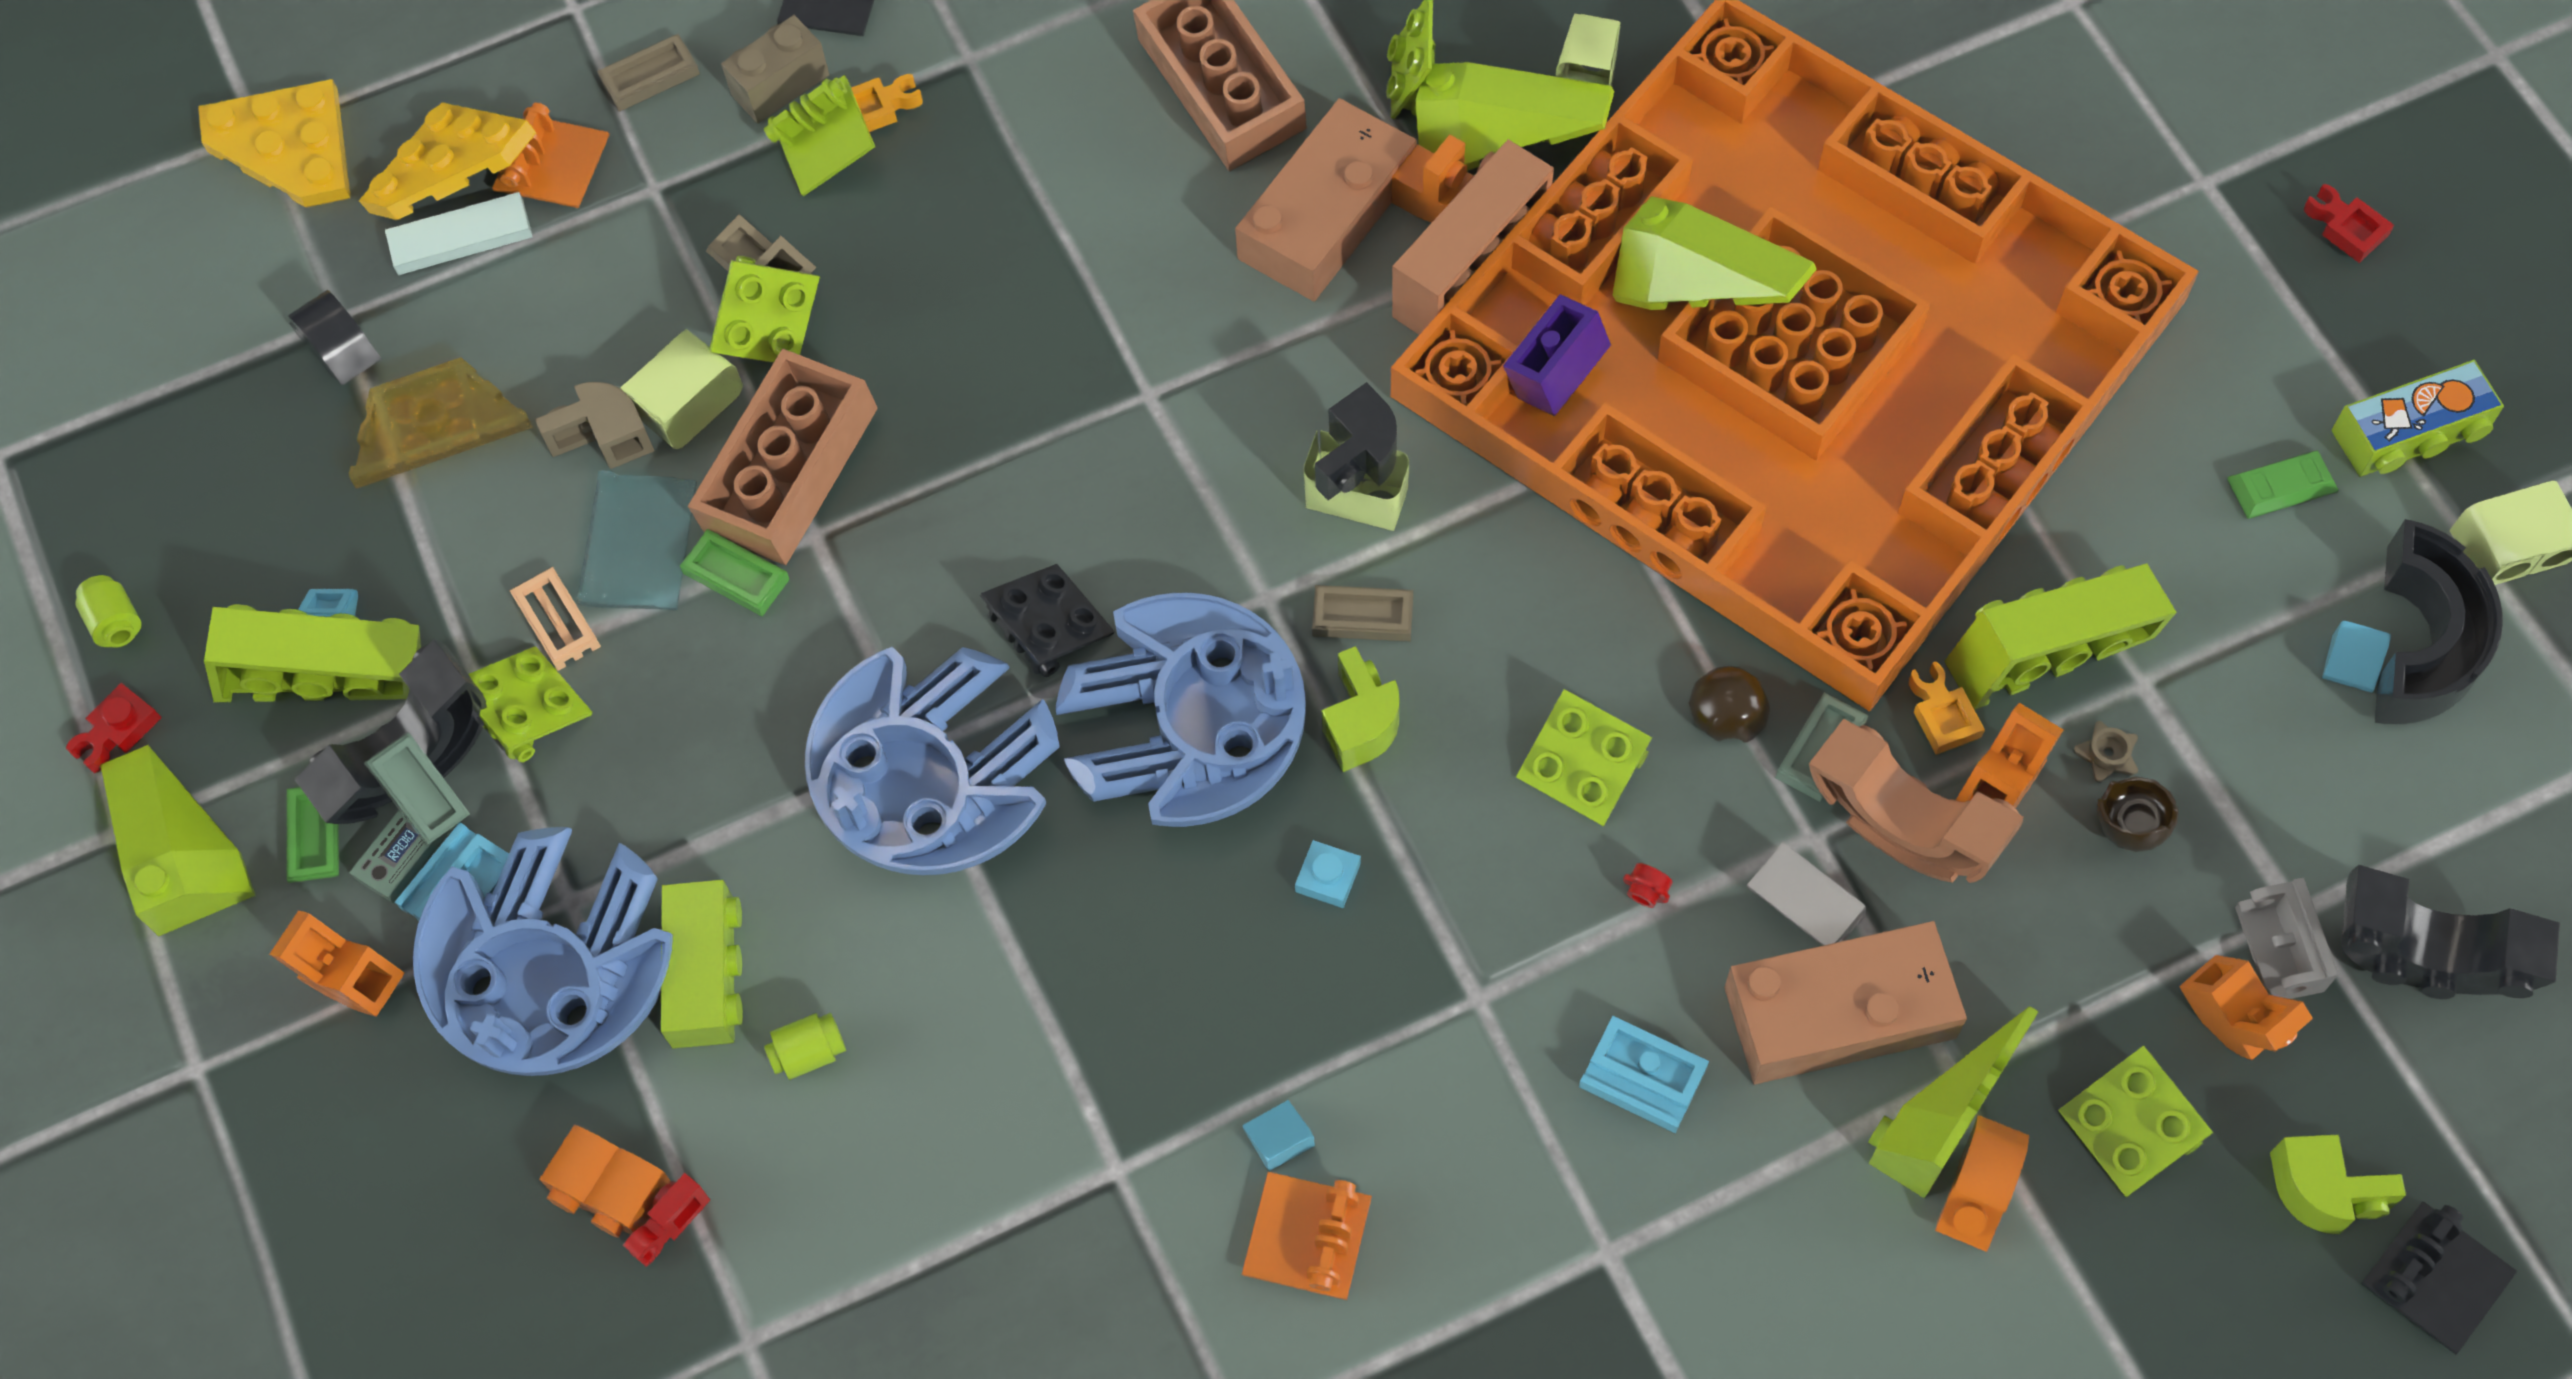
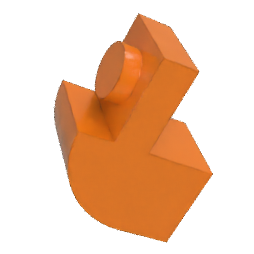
[1392,134,1474,222]
[1956,702,2064,808]
[269,910,405,1017]
[2179,955,2313,1060]
[1935,1115,2030,1252]

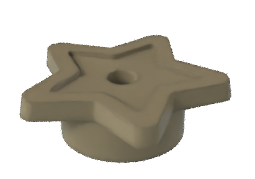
[2074,721,2138,782]

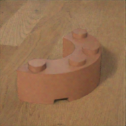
[1809,719,2024,883]

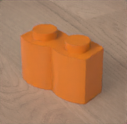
[539,1124,671,1238]

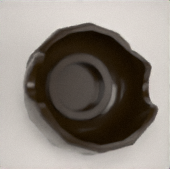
[1689,666,1770,742]
[2097,776,2179,852]

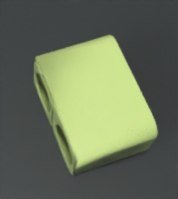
[1556,13,1621,86]
[620,329,743,449]
[1304,430,1409,531]
[2449,481,2572,585]

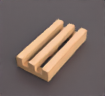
[510,567,601,671]

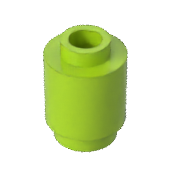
[75,575,141,647]
[764,1012,847,1080]

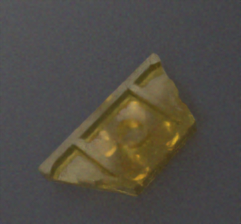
[349,357,533,489]

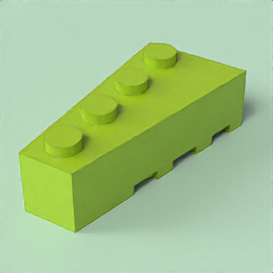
[1944,563,2177,710]
[204,604,421,702]

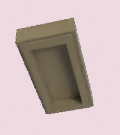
[597,34,700,112]
[1312,585,1413,642]

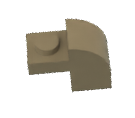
[706,214,816,274]
[535,382,654,469]

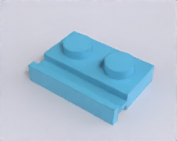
[395,822,509,921]
[1579,1016,1709,1134]

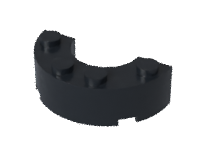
[2375,519,2503,724]
[295,639,487,824]
[2341,865,2560,999]

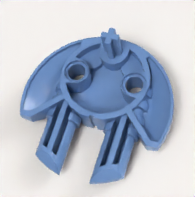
[1056,593,1306,827]
[805,647,1060,875]
[413,827,673,1076]

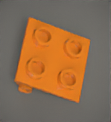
[492,103,610,208]
[1242,1172,1372,1300]

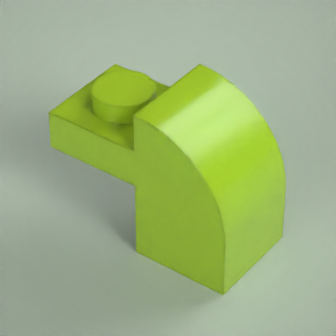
[1321,646,1400,772]
[2270,1135,2406,1234]

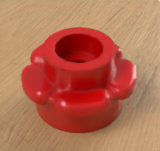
[1623,863,1673,908]

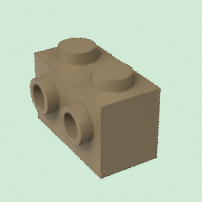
[721,15,830,124]

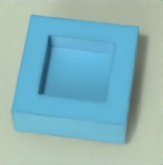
[1295,840,1361,908]

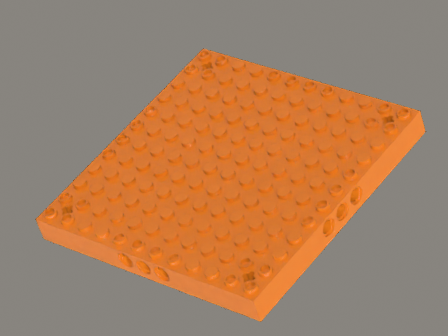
[1391,0,2199,712]

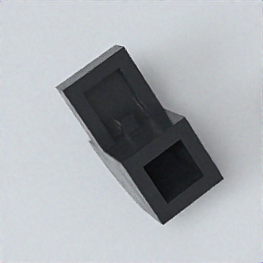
[288,289,382,385]
[1315,382,1397,501]

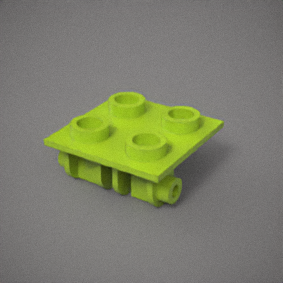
[1386,0,1435,119]
[764,75,875,196]
[709,255,820,362]
[468,646,592,762]
[1516,689,1653,826]
[2058,1045,2214,1197]

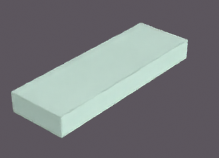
[385,192,533,275]

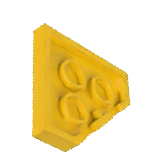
[198,79,351,207]
[359,102,536,220]

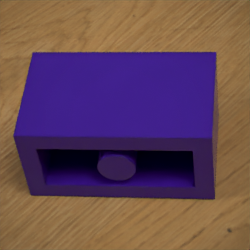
[1503,294,1611,416]

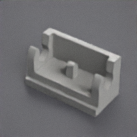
[1747,842,1866,946]
[2235,877,2339,999]

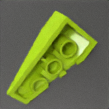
[1416,62,1614,170]
[1613,196,1817,310]
[100,745,256,937]
[1868,1006,2039,1199]

